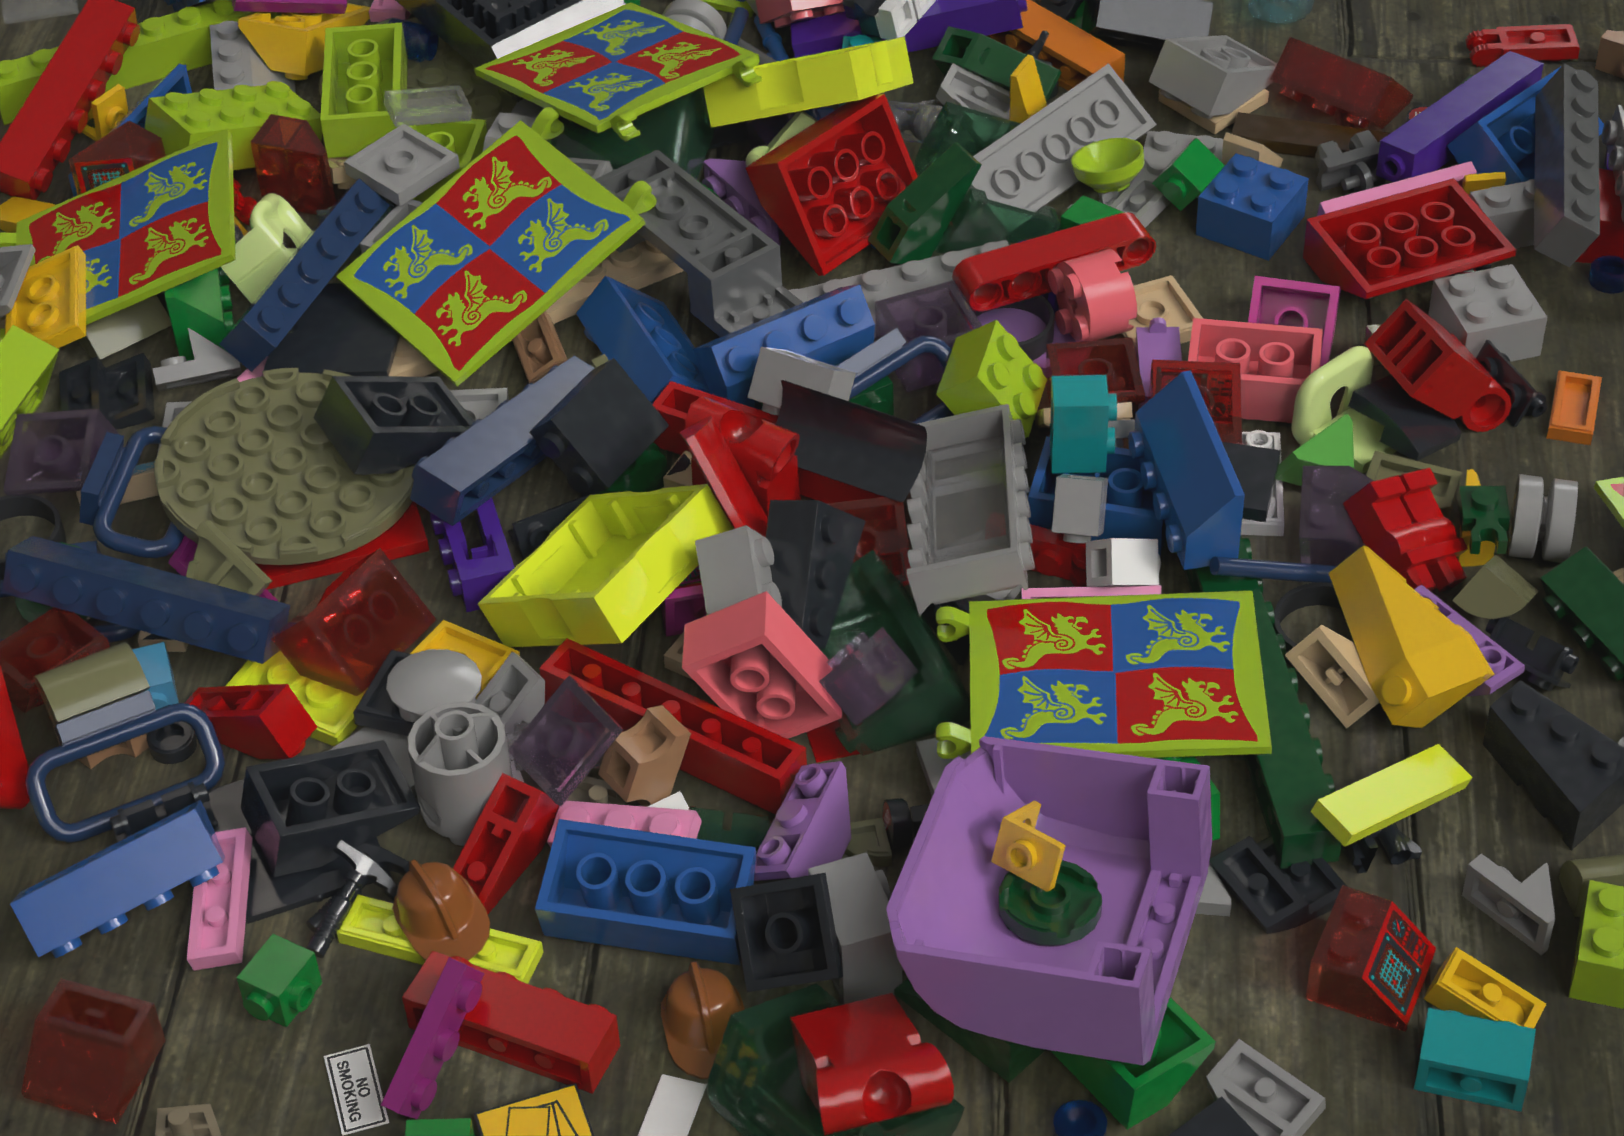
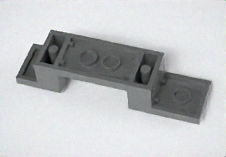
[595,150,803,337]

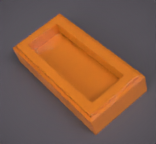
[1547,370,1602,446]

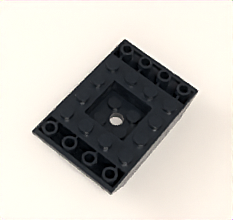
[395,0,626,102]

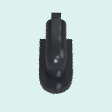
[1344,823,1422,873]

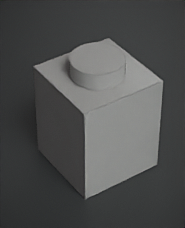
[1052,474,1108,543]

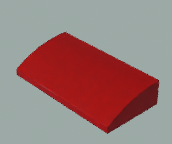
[679,415,768,537]

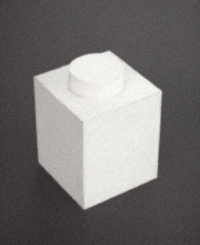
[1086,538,1161,587]

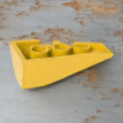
[238,3,370,80]
[1329,546,1494,728]

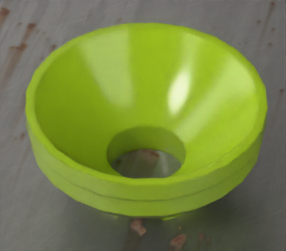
[1071,138,1145,193]

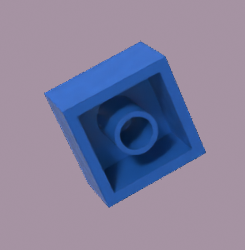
[1196,153,1309,261]

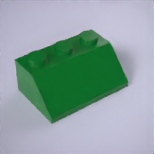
[165,267,235,361]
[1050,997,1216,1130]

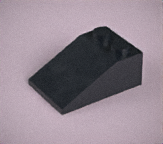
[313,376,474,475]
[240,740,420,877]

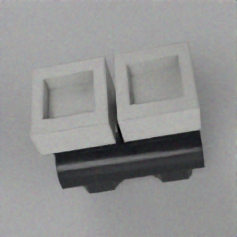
[843,0,936,40]

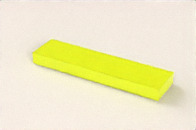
[1311,744,1473,847]
[337,894,544,984]

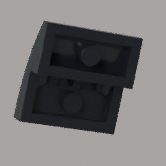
[59,353,155,433]
[1348,375,1462,461]
[1209,835,1352,934]

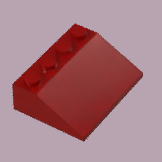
[745,94,918,276]
[1303,178,1516,299]

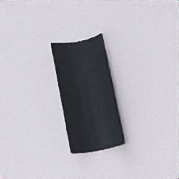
[775,380,927,502]

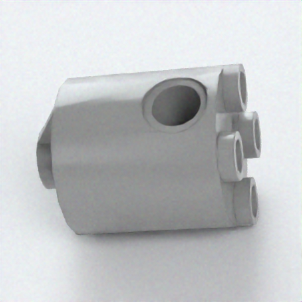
[408,701,513,846]

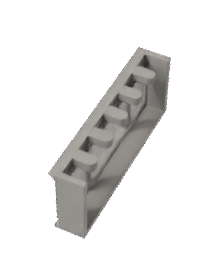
[907,404,1035,617]

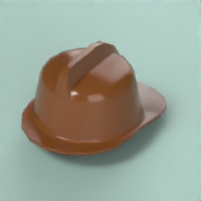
[392,859,490,960]
[661,961,751,1079]

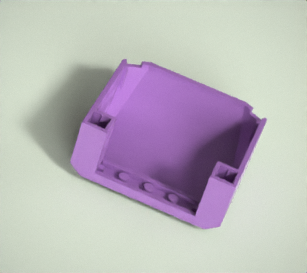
[886,736,1212,1065]

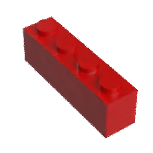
[402,951,621,1094]

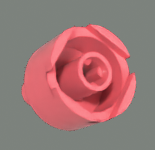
[1048,249,1137,344]

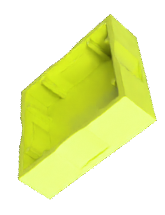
[703,36,914,128]
[478,484,734,647]

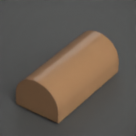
[512,311,568,383]

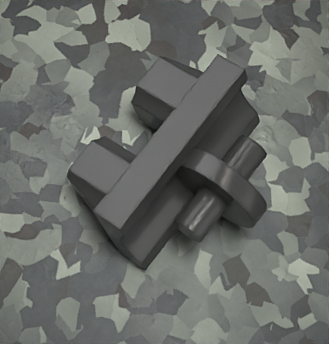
[1315,130,1382,192]

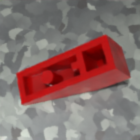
[185,684,317,759]
[453,773,560,915]

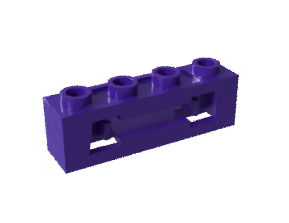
[429,498,515,612]

